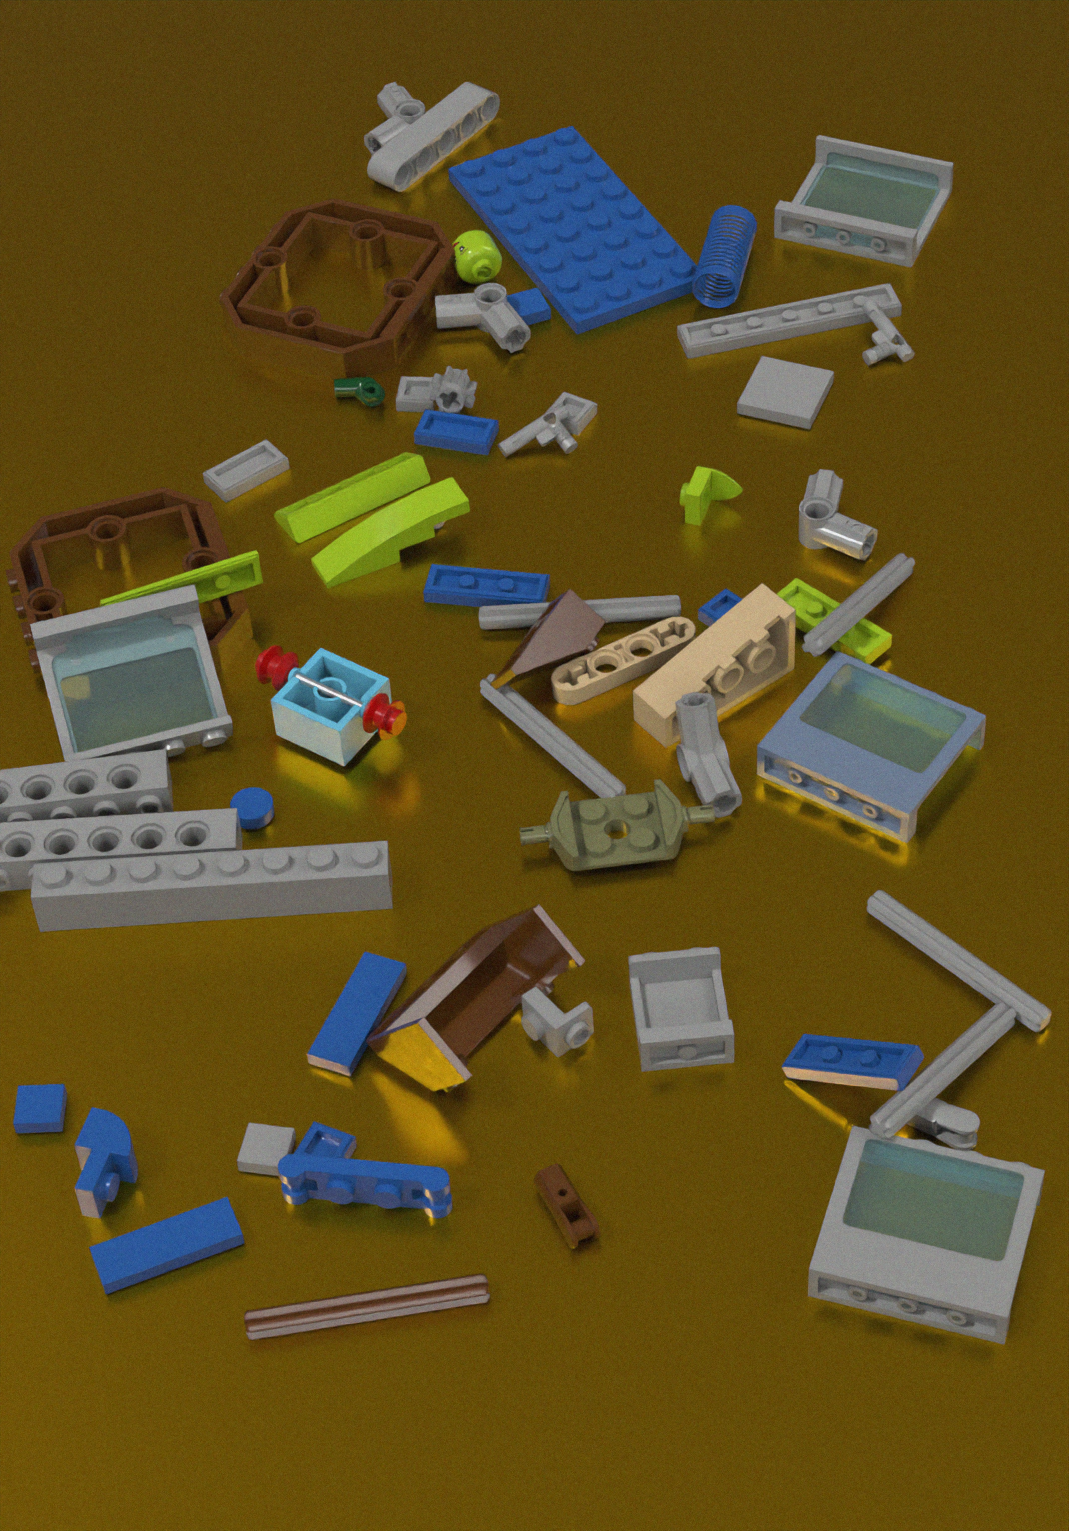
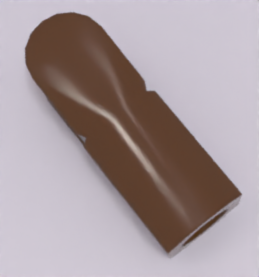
[534,1163,601,1249]

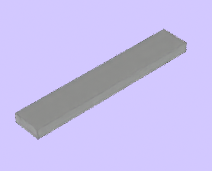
[677,283,902,359]

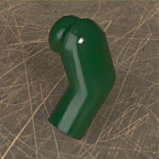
[334,377,385,407]

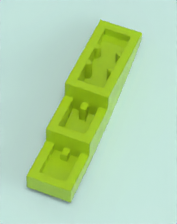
[311,477,470,588]

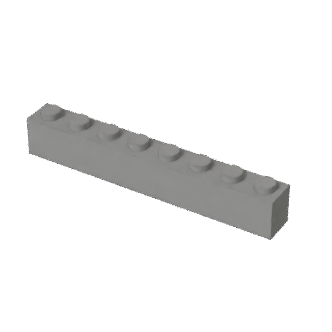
[31,841,393,932]

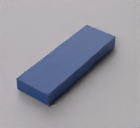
[423,564,550,607]
[307,952,407,1076]
[781,1034,925,1091]
[89,1197,245,1294]

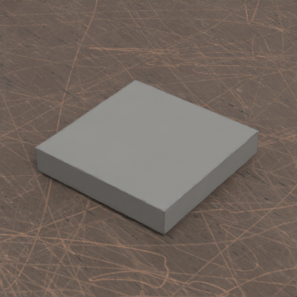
[737,356,834,429]

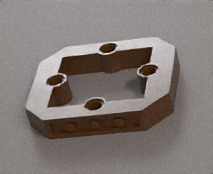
[219,198,457,379]
[5,487,253,706]

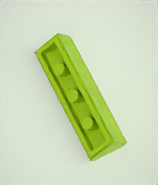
[273,452,431,543]
[100,550,263,607]

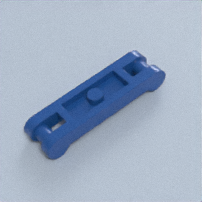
[278,1154,453,1218]

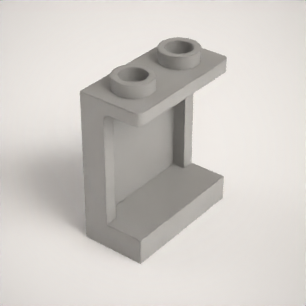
[628,947,734,1072]

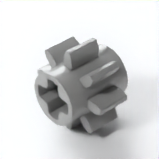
[429,366,478,414]

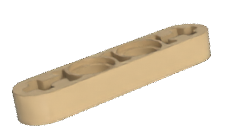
[551,617,696,705]

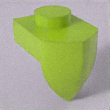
[680,466,743,526]

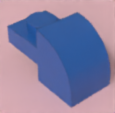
[74,1107,138,1219]

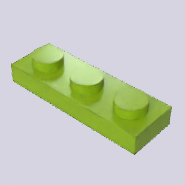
[777,578,892,665]

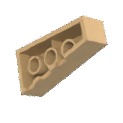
[633,583,796,748]

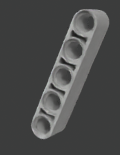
[367,82,500,192]

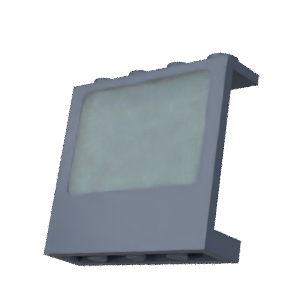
[757,651,986,843]

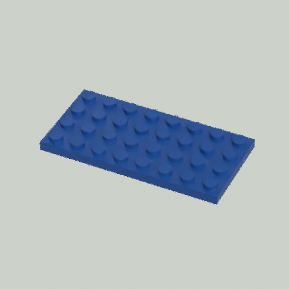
[448,126,706,334]

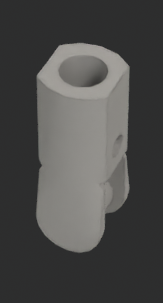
[906,1098,980,1151]

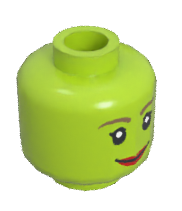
[452,230,502,285]

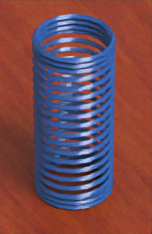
[692,205,757,308]

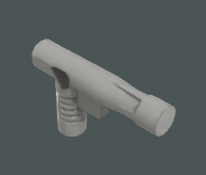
[862,299,915,366]
[498,403,578,457]

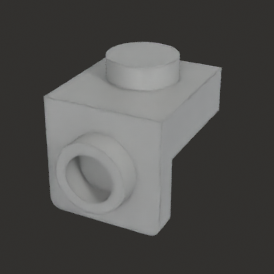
[521,987,594,1057]

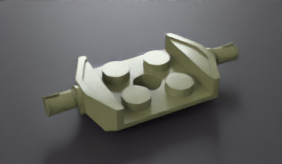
[519,779,715,871]

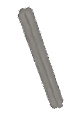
[802,553,915,657]
[479,595,681,630]
[479,674,627,798]
[867,890,1052,1032]
[869,1002,1017,1139]

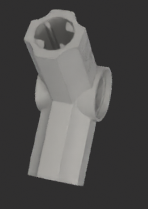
[364,82,426,156]
[435,283,530,353]
[799,469,878,561]
[675,692,742,818]

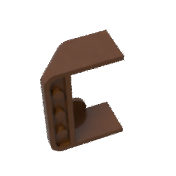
[366,904,585,1092]

